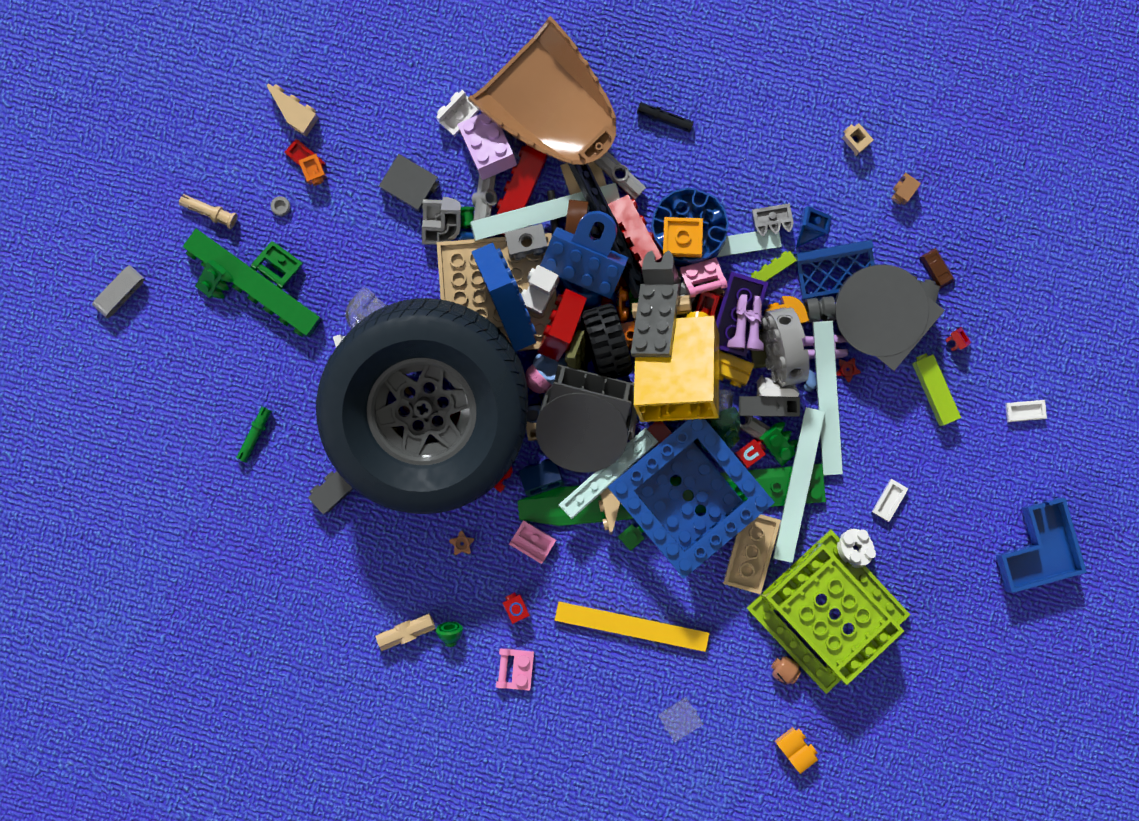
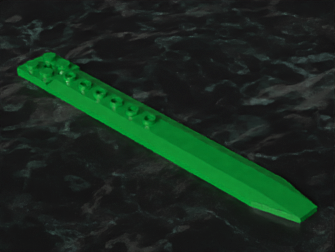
[518,464,826,526]

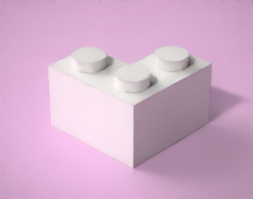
[521,265,559,316]

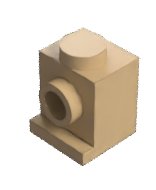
[842,123,873,156]

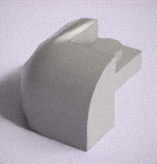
[422,197,461,245]

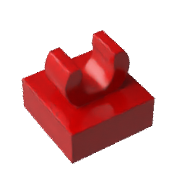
[945,327,971,351]

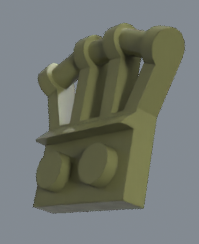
[565,330,591,372]

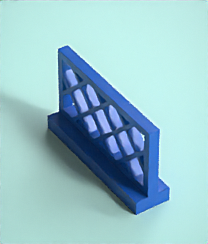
[794,240,875,299]

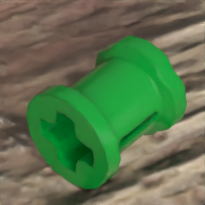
[460,206,475,229]

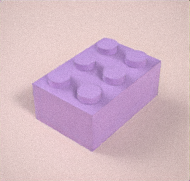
[457,113,517,180]

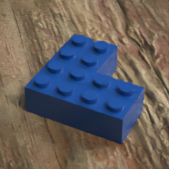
[472,242,537,352]
[996,497,1087,593]

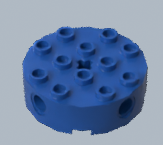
[651,188,729,267]

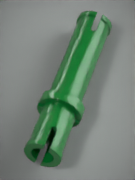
[236,406,273,463]

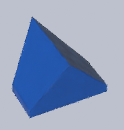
[796,206,831,248]

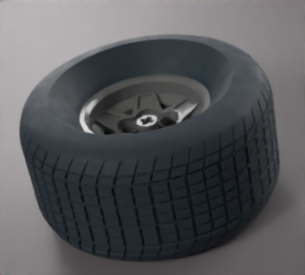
[316,298,528,514]

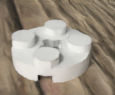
[837,529,876,568]

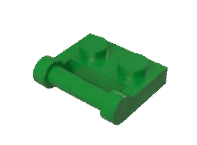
[251,241,303,290]

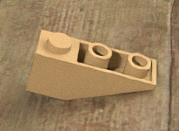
[266,83,319,137]
[598,488,620,535]

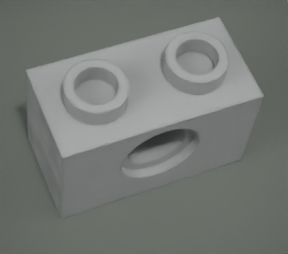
[504,224,548,260]

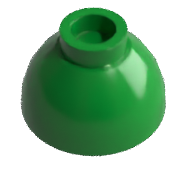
[436,622,463,647]

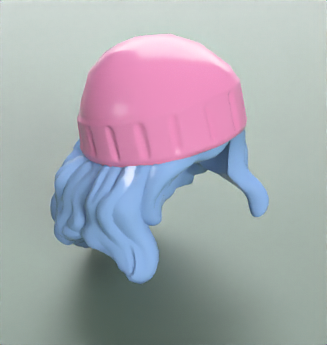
[525,354,567,394]

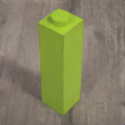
[912,353,961,426]

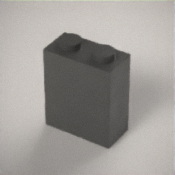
[379,154,440,213]

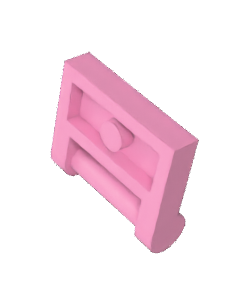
[680,258,728,298]
[496,648,534,691]

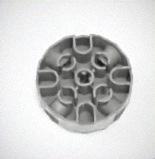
[760,307,809,388]

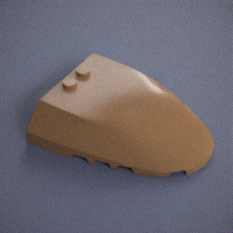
[468,16,616,164]

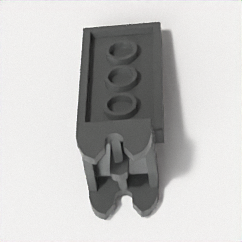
[631,251,681,357]

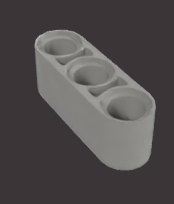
[92,265,145,319]

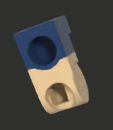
[526,404,541,441]

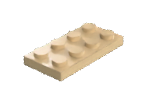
[723,514,781,594]

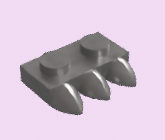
[752,203,793,237]

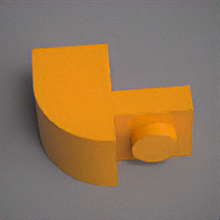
[764,296,809,324]

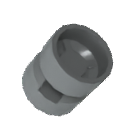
[805,296,836,324]

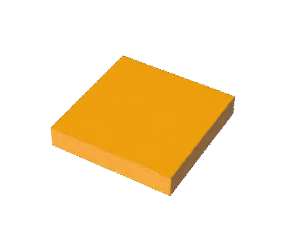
[663,217,703,258]

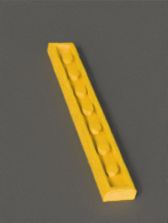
[554,601,709,652]

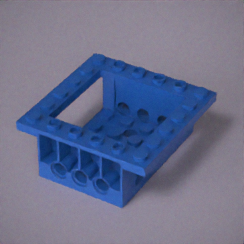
[608,419,775,579]

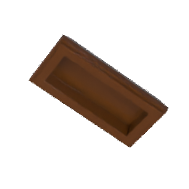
[920,248,955,289]

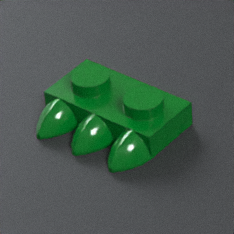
[195,259,233,299]
[760,422,798,466]

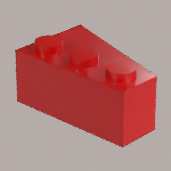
[537,289,587,362]

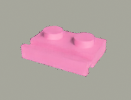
[509,520,556,564]

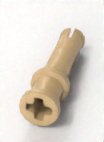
[179,194,237,229]

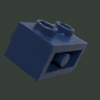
[519,459,565,498]

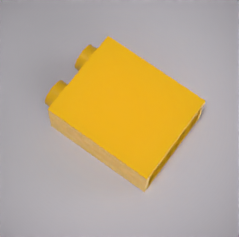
[634,311,719,422]

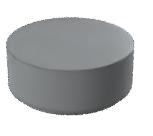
[271,196,291,216]

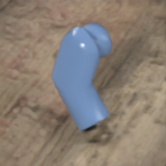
[804,369,817,392]

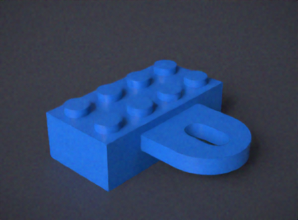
[540,211,628,299]

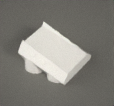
[756,375,799,397]

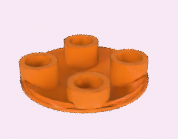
[616,286,629,324]

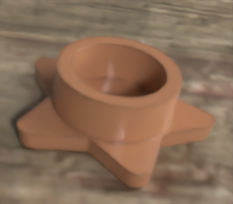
[449,531,474,555]

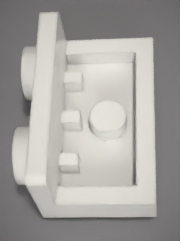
[436,90,480,137]

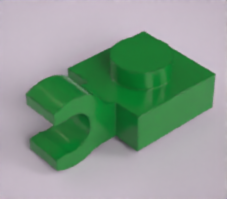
[618,524,645,551]

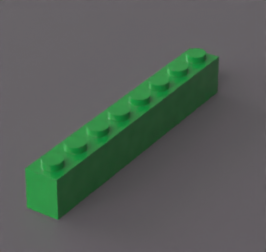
[182,229,323,338]

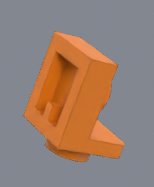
[299,154,327,186]

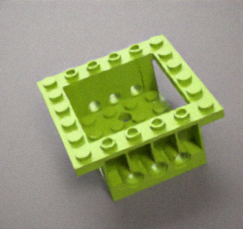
[746,529,911,694]

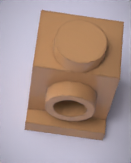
[891,172,921,205]

